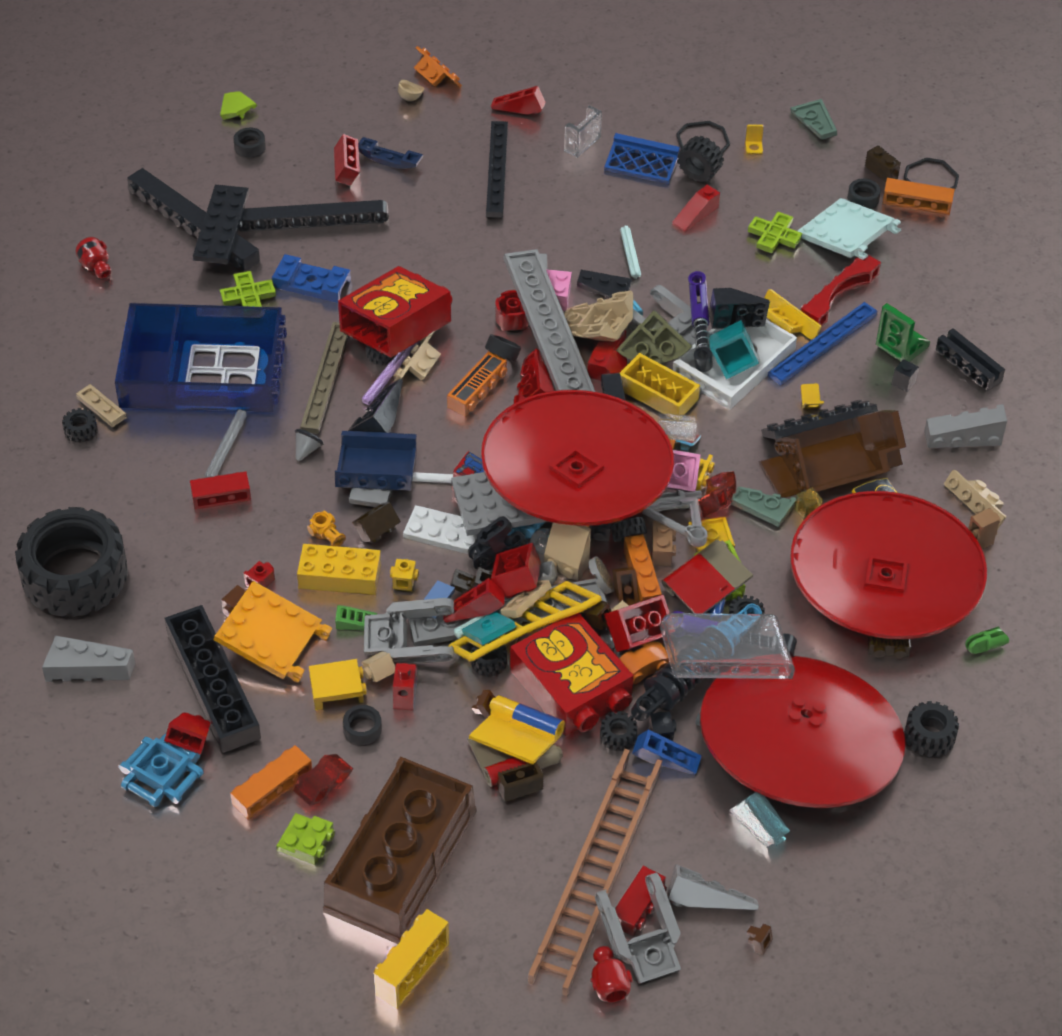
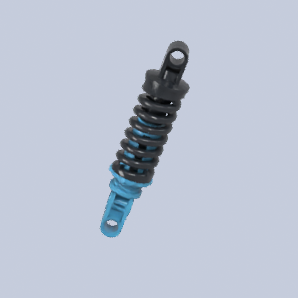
[631,604,762,721]

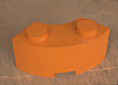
[619,642,673,685]

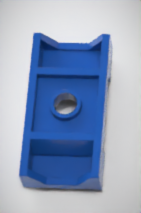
[272,254,351,303]

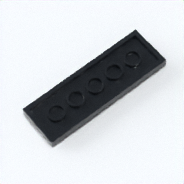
[193,184,249,264]
[761,400,878,439]

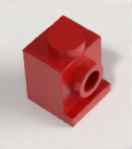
[243,561,275,588]

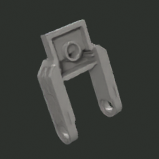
[628,285,696,345]
[364,598,454,664]
[595,873,681,984]

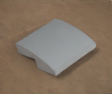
[349,488,393,507]

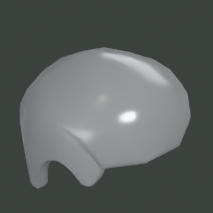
[538,561,558,585]

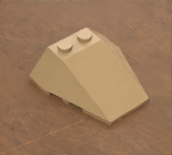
[564,291,633,341]

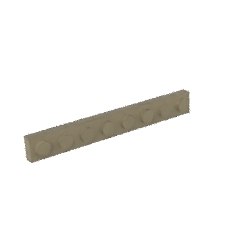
[300,322,349,434]

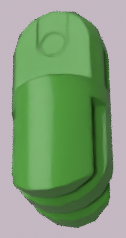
[965,626,1009,654]

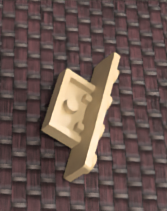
[392,332,441,383]
[944,470,1006,530]

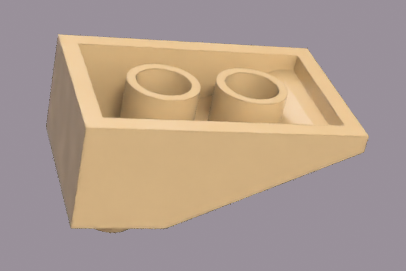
[544,522,591,582]

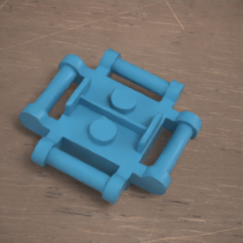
[118,733,204,807]

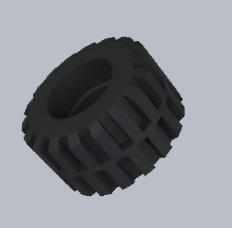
[677,136,724,182]
[904,701,959,757]

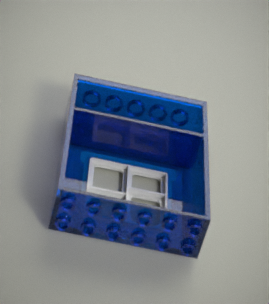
[115,303,287,412]

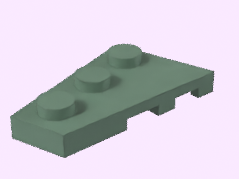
[790,99,837,140]
[729,486,798,527]

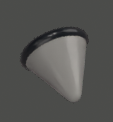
[295,429,324,461]

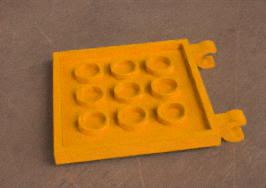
[213,581,333,683]

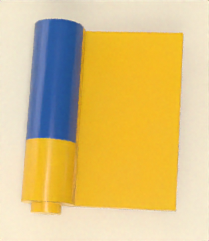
[469,695,565,764]

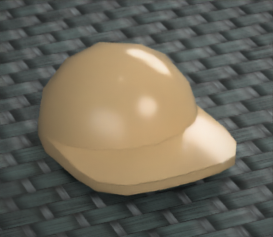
[398,80,424,101]

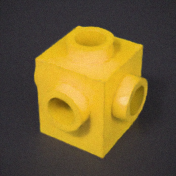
[390,559,419,591]

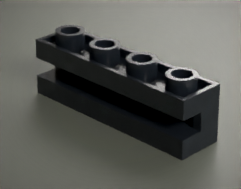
[936,328,1005,391]

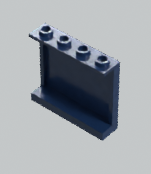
[335,431,417,491]

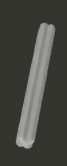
[205,410,247,478]

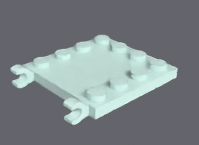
[798,198,901,260]

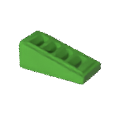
[335,605,377,631]

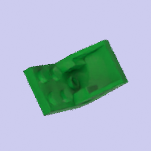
[875,303,931,362]

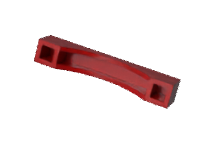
[800,255,881,326]

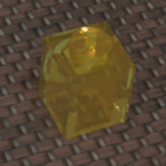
[794,487,823,520]

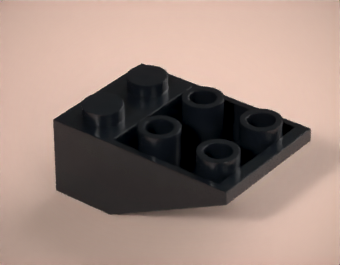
[709,288,770,329]

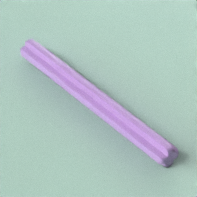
[362,341,420,405]

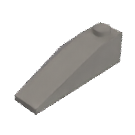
[667,864,759,910]

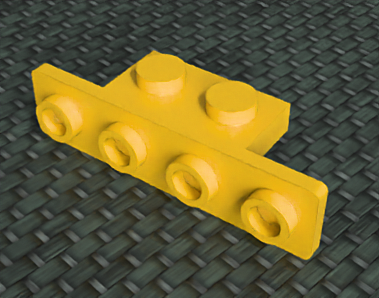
[764,289,822,340]

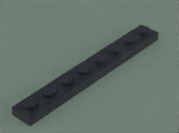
[486,121,508,218]

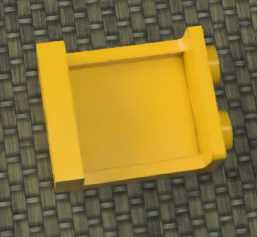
[309,659,367,710]

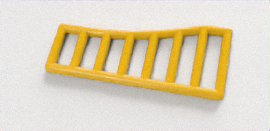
[448,581,602,662]

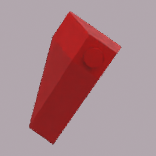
[587,330,627,381]
[513,348,555,403]

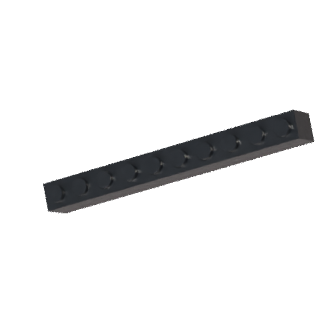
[127,168,260,272]

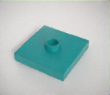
[462,611,516,645]

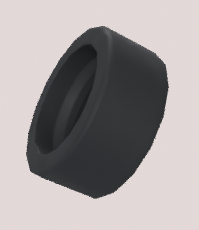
[233,127,266,158]
[847,178,881,209]
[485,334,521,361]
[343,705,382,745]

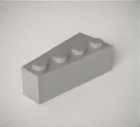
[924,404,1007,448]
[42,636,136,682]

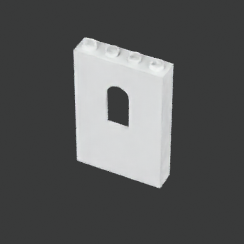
[673,319,797,410]

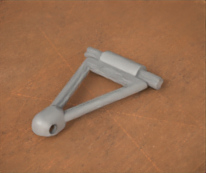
[641,490,707,547]

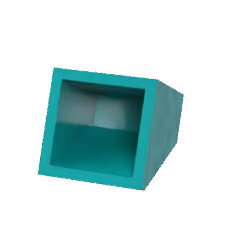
[709,320,759,380]

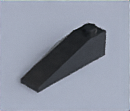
[348,378,403,433]

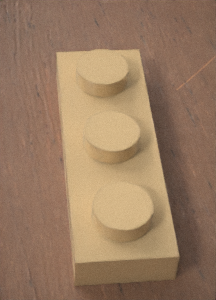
[76,384,127,427]
[500,580,551,619]

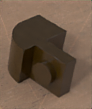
[450,567,492,594]
[580,601,611,636]

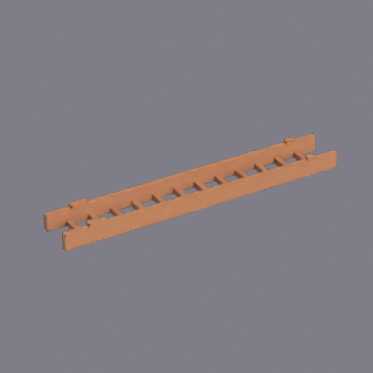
[528,749,662,996]

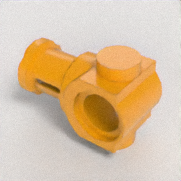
[307,510,346,547]

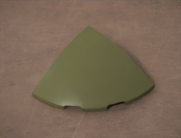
[616,310,692,364]

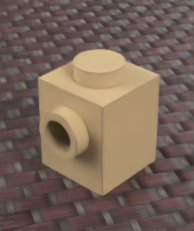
[361,651,395,682]

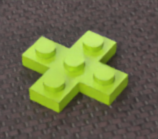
[748,212,802,253]
[220,271,276,315]

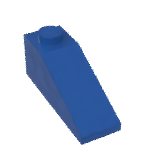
[632,729,702,775]

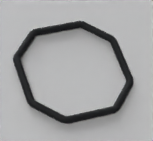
[676,121,730,153]
[904,157,959,189]

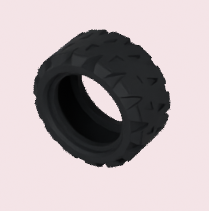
[15,507,128,617]

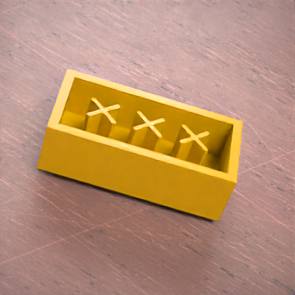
[620,353,700,421]
[297,544,381,595]
[373,909,449,1009]

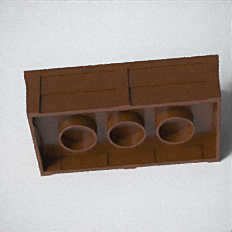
[323,756,477,944]

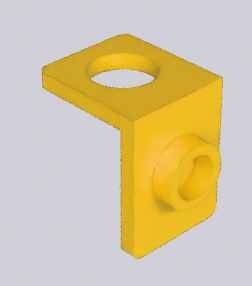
[745,125,764,154]
[800,383,824,409]

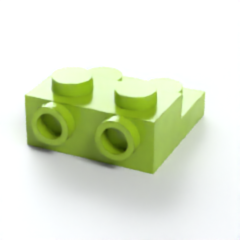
[276,813,335,865]

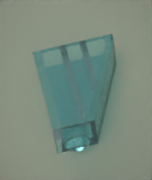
[729,792,790,847]

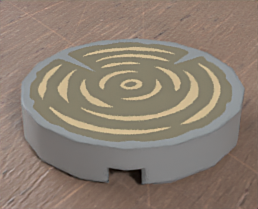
[588,556,614,594]

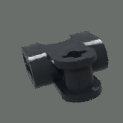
[468,516,528,570]

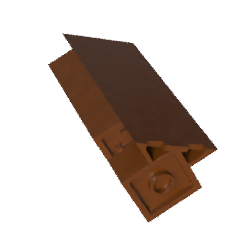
[759,410,906,498]

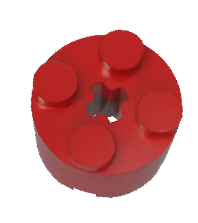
[495,290,529,331]

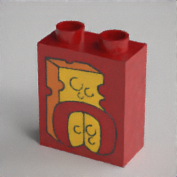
[338,266,453,358]
[510,613,634,737]

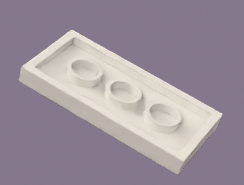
[403,505,478,554]

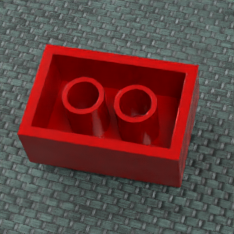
[491,542,541,598]
[604,594,676,652]

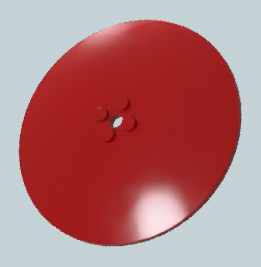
[481,390,674,526]
[790,491,987,639]
[700,655,905,808]

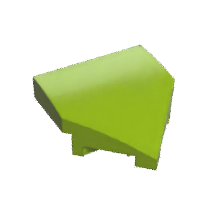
[220,91,257,120]

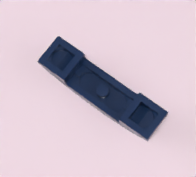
[358,137,423,169]

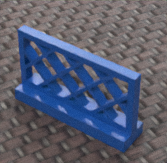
[604,133,680,184]

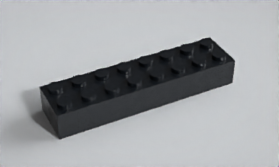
[164,605,261,753]

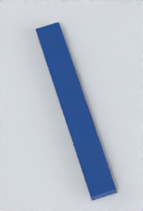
[768,302,878,386]

